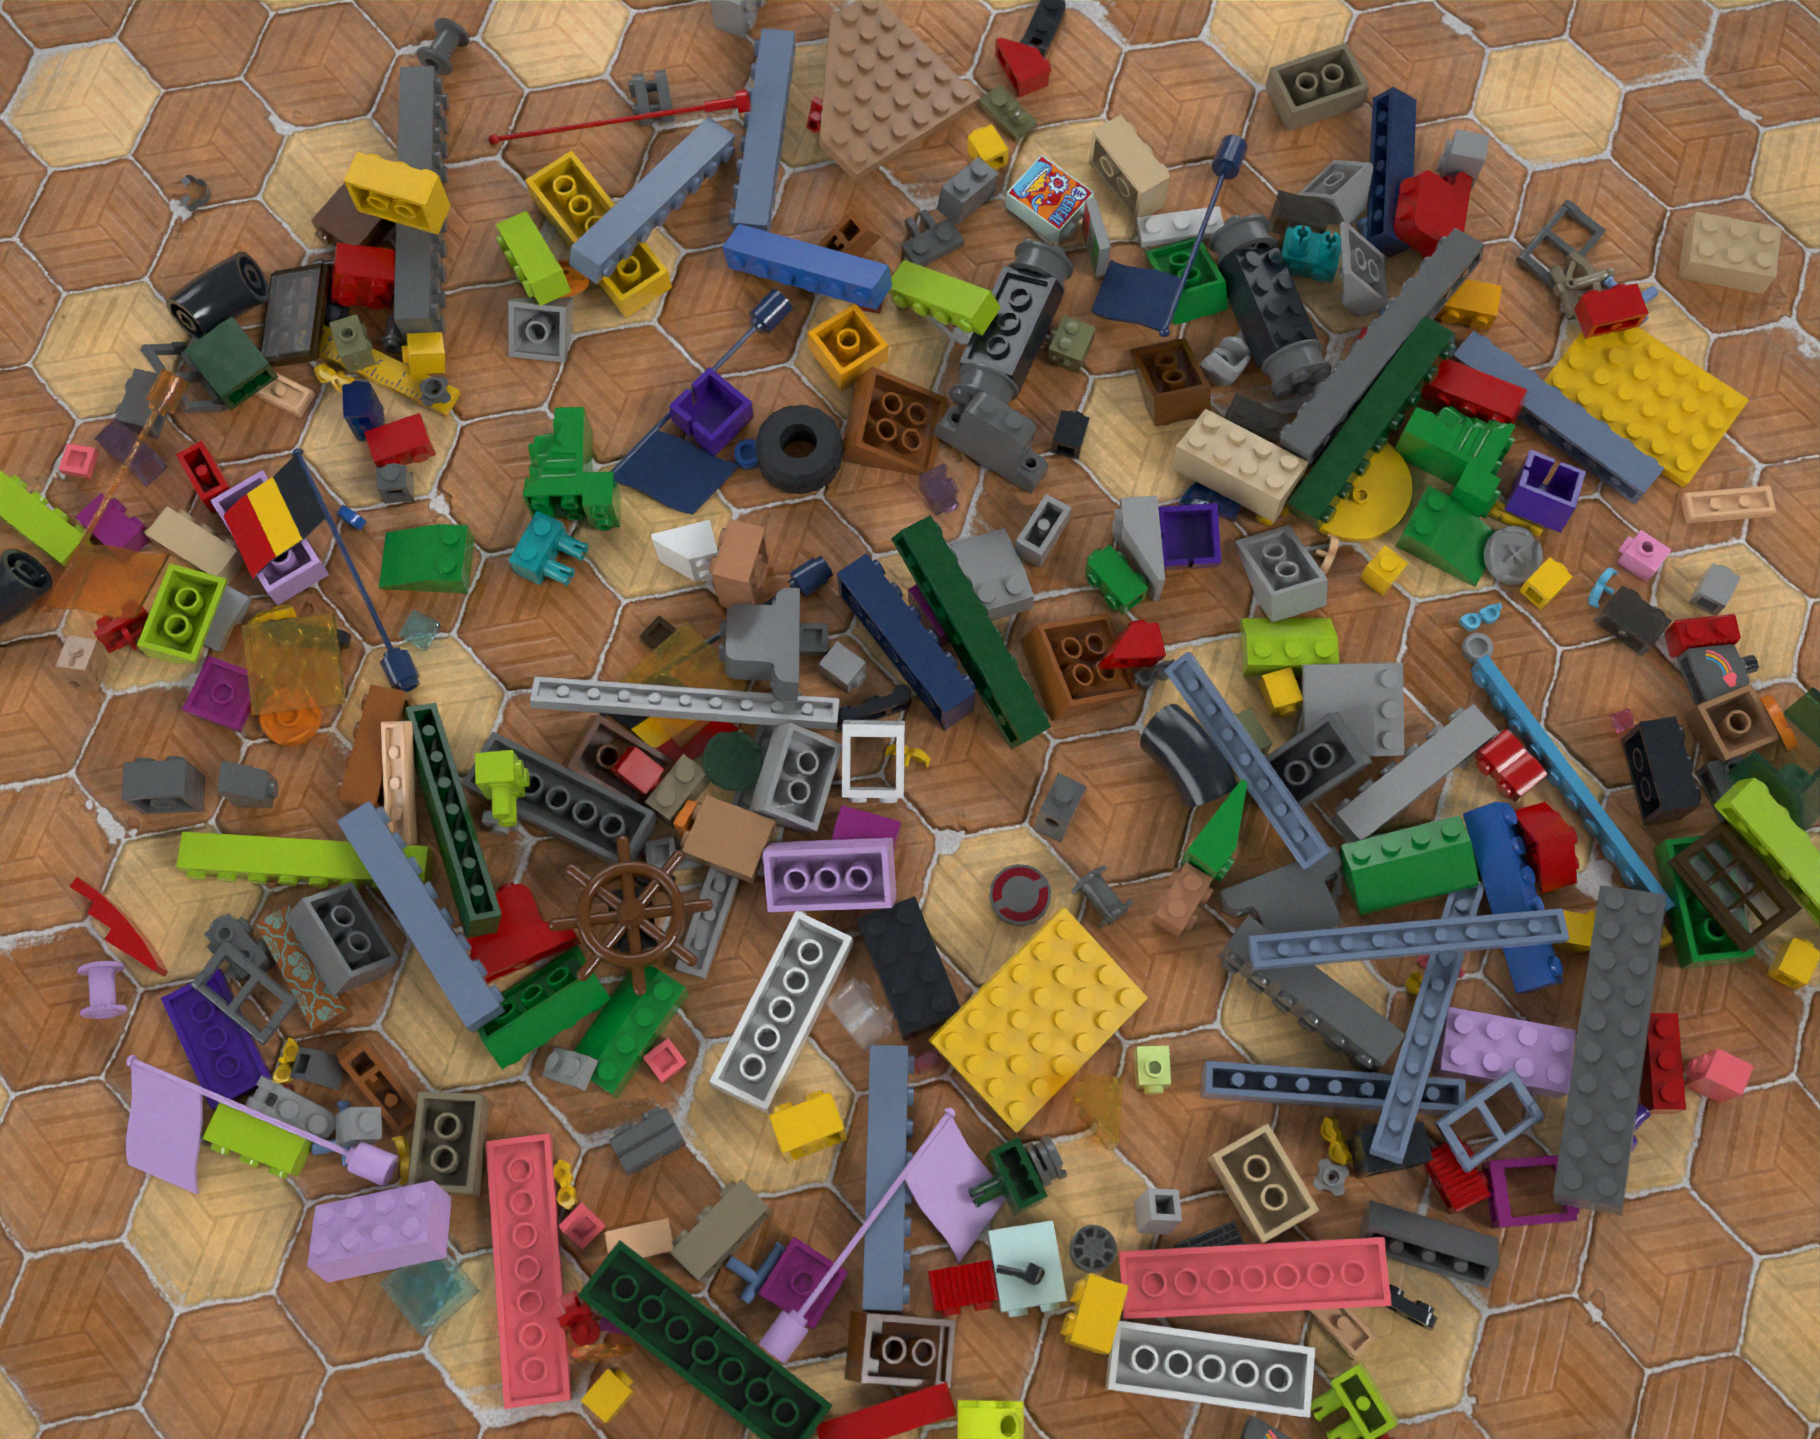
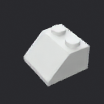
[651,520,718,581]

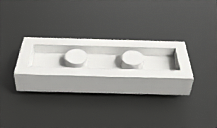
[1136,206,1224,248]

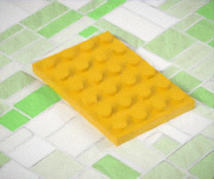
[1544,327,1749,488]
[928,907,1148,1133]

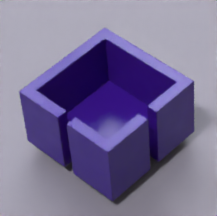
[669,367,754,456]
[1505,449,1586,533]
[1158,503,1221,570]

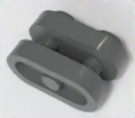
[628,69,675,127]

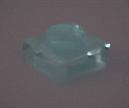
[398,609,442,651]

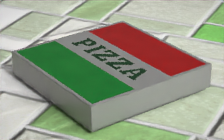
[1081,198,1111,278]

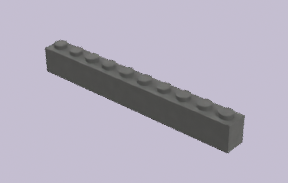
[1279,228,1484,469]

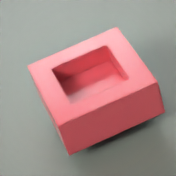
[58,443,99,479]
[643,1038,688,1084]
[559,1202,606,1250]

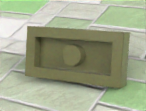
[979,85,1037,142]

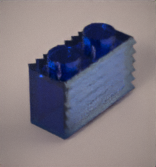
[342,380,385,441]

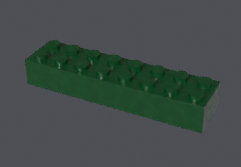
[577,1239,832,1439]

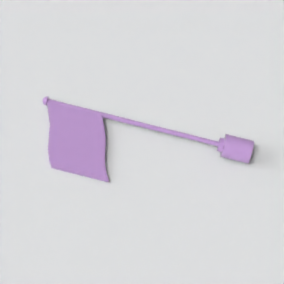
[126,1055,399,1194]
[759,1107,1005,1364]

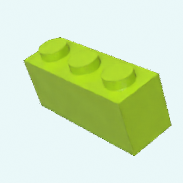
[202,1102,313,1179]

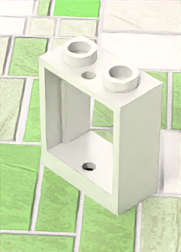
[842,720,905,803]

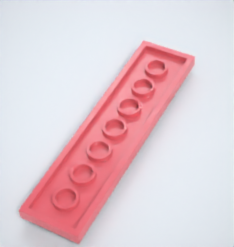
[486,1133,572,1409]
[1119,1237,1391,1319]

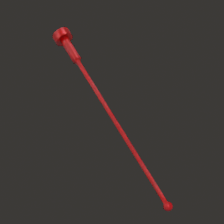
[488,89,751,145]

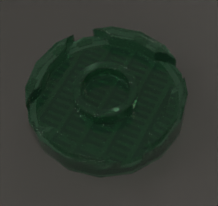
[702,731,763,791]

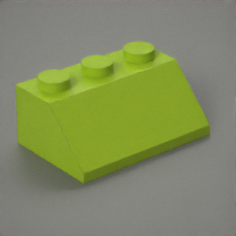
[137,563,228,664]
[1240,618,1339,676]

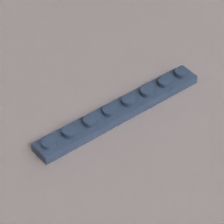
[1164,652,1332,870]

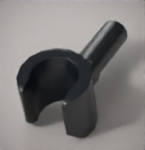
[996,1262,1045,1285]

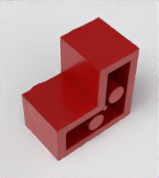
[1514,802,1580,893]

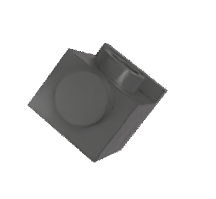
[376,463,415,504]

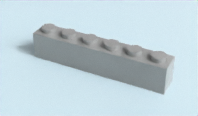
[1331,704,1498,843]

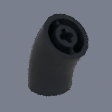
[166,251,270,339]
[0,549,53,627]
[1140,704,1238,807]

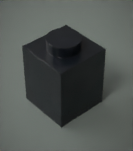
[1051,410,1090,460]

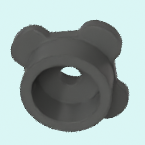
[420,377,451,407]

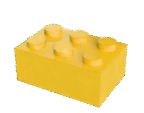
[343,151,451,235]
[769,1090,848,1163]
[1060,1273,1129,1355]

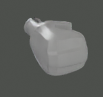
[1199,330,1251,387]

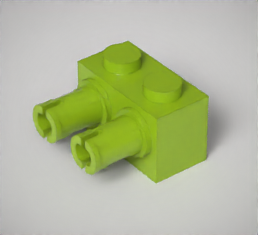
[475,750,530,827]
[1311,1361,1399,1439]

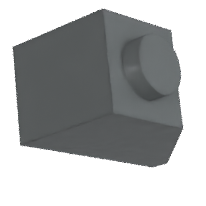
[217,761,279,808]

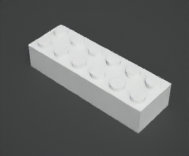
[709,911,854,1114]
[1105,1321,1315,1418]

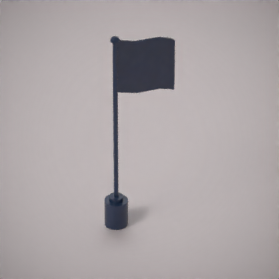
[1091,135,1248,337]
[611,289,793,515]

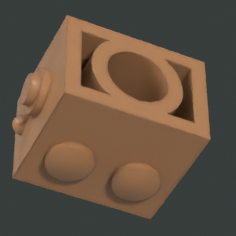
[55,636,109,692]

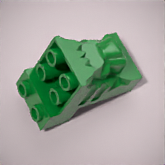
[1394,406,1515,519]
[523,407,621,531]

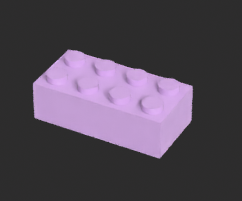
[210,470,329,605]
[763,838,897,912]
[1432,1007,1576,1098]
[307,1180,452,1283]

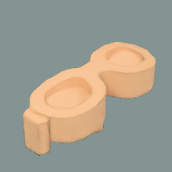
[1315,534,1339,575]

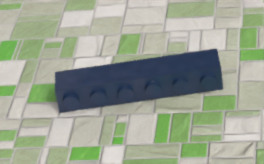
[1366,86,1417,258]

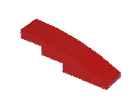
[69,876,168,977]
[816,1382,957,1439]

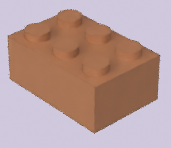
[709,519,771,608]

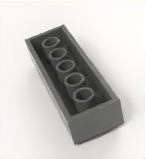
[462,732,658,865]
[1218,915,1406,1073]

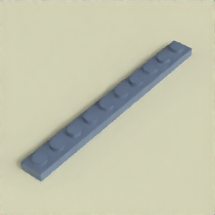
[1369,882,1484,1164]
[1247,908,1569,971]

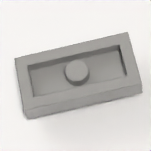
[542,1046,598,1091]

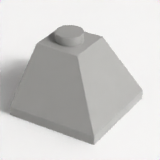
[1297,160,1373,225]
[508,296,573,363]

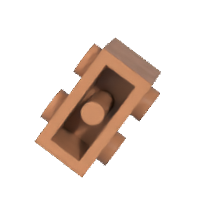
[1151,862,1214,938]

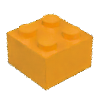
[808,303,889,391]

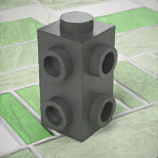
[204,913,276,982]

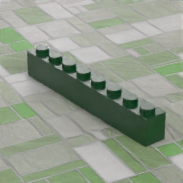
[1288,315,1456,530]
[891,515,1051,749]
[403,702,502,939]

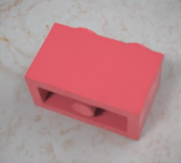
[1684,1048,1754,1103]

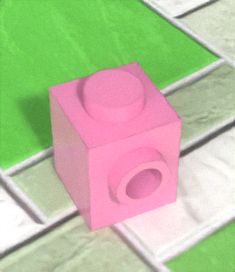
[1616,530,1671,583]

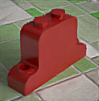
[1394,170,1473,261]
[459,882,581,984]

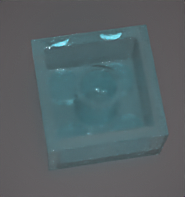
[380,1250,480,1336]

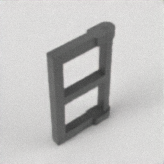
[1516,200,1606,289]
[140,342,229,413]
[191,941,298,1046]

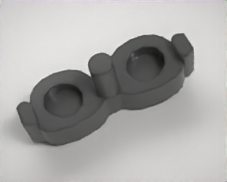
[1133,659,1175,688]

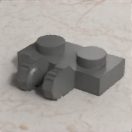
[901,209,964,267]

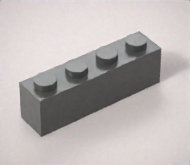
[1360,1200,1499,1288]

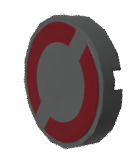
[989,864,1051,927]

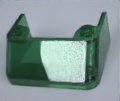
[1724,687,1820,831]

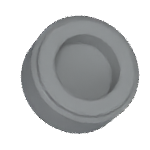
[1461,633,1493,664]

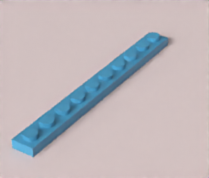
[1470,655,1675,912]

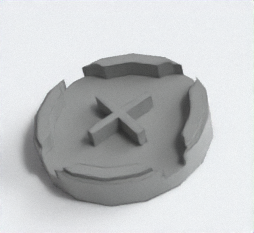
[1483,526,1543,585]

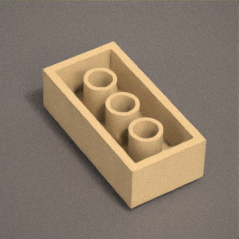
[1172,409,1308,522]

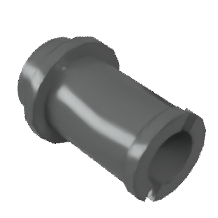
[381,314,405,353]

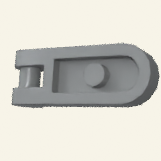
[245,1075,336,1139]

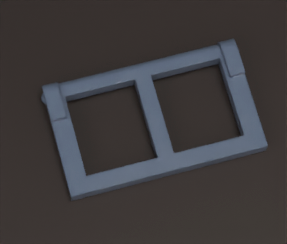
[1435,1069,1545,1173]

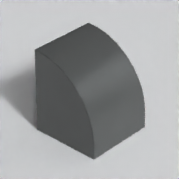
[290,1047,345,1090]

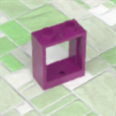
[1482,1155,1580,1229]

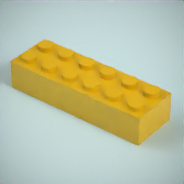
[525,150,672,318]

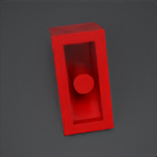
[995,37,1052,98]
[1099,620,1166,670]

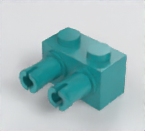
[1280,225,1341,282]
[508,511,589,586]

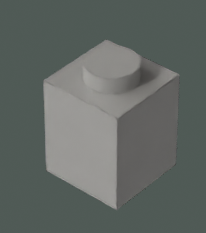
[1689,563,1741,616]
[819,641,867,694]
[335,1107,382,1147]
[1134,1188,1182,1235]

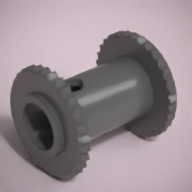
[417,18,470,76]
[1071,866,1133,929]

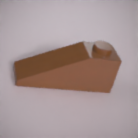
[817,210,881,257]
[337,1033,417,1134]

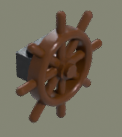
[548,835,713,996]

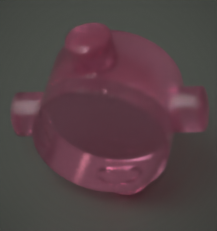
[1610,708,1636,733]

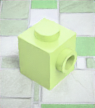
[1134,1046,1171,1094]

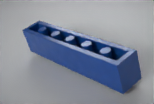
[722,224,892,310]
[1463,802,1564,993]

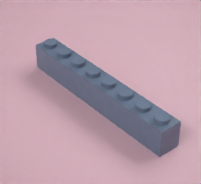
[729,28,796,232]
[569,117,735,284]
[1450,330,1665,504]
[337,801,505,1033]
[863,1045,915,1312]
[1201,1061,1465,1116]

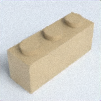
[145,506,245,585]

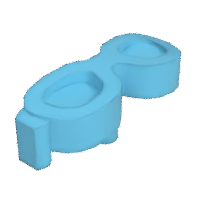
[1588,567,1619,609]
[1458,603,1502,631]

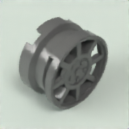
[1024,1135,1067,1188]
[1069,1225,1117,1273]

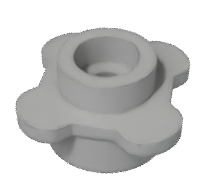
[1313,1159,1349,1196]

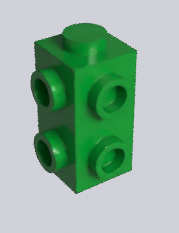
[1085,544,1148,616]

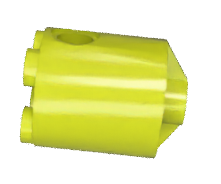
[957,1400,1024,1439]

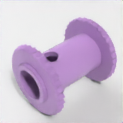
[78,961,127,1019]

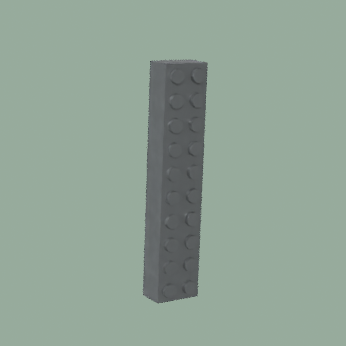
[394,66,450,345]
[1553,885,1666,1216]

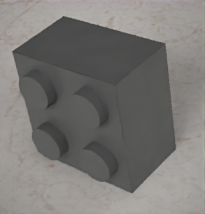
[121,756,206,814]

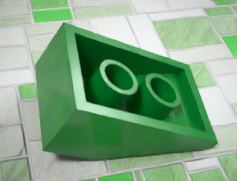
[1145,236,1228,325]
[1395,485,1495,587]
[379,524,475,594]
[1180,778,1247,886]

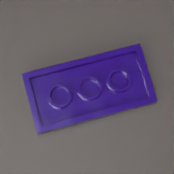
[161,968,273,1111]

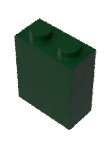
[184,317,278,410]

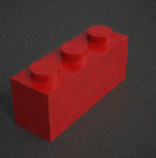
[1640,1013,1686,1115]

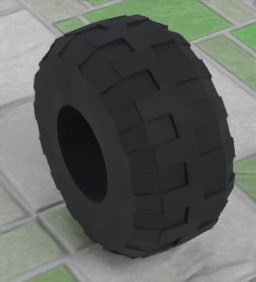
[755,404,843,494]

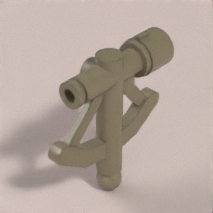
[1549,251,1615,320]

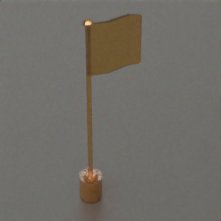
[41,369,190,619]

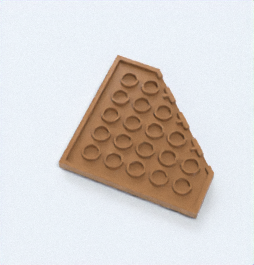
[819,0,980,182]

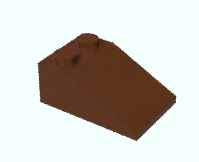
[1130,338,1211,426]
[561,714,676,808]
[844,1311,956,1389]

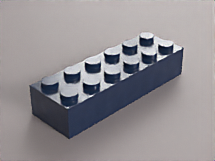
[837,553,976,731]

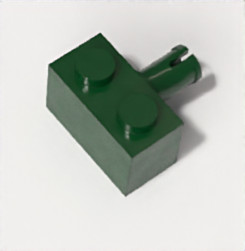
[968,1137,1048,1216]

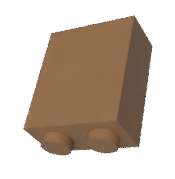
[680,795,777,884]

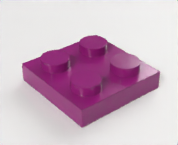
[182,656,266,733]
[758,1237,849,1330]

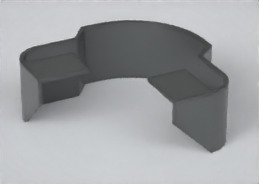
[180,175,211,212]

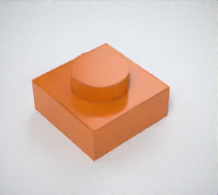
[673,799,698,839]

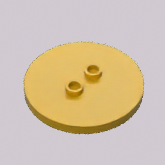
[1303,442,1412,543]

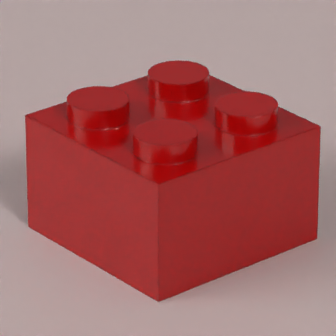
[331,243,396,310]

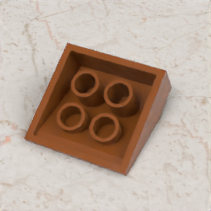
[843,367,948,478]
[1019,613,1141,721]

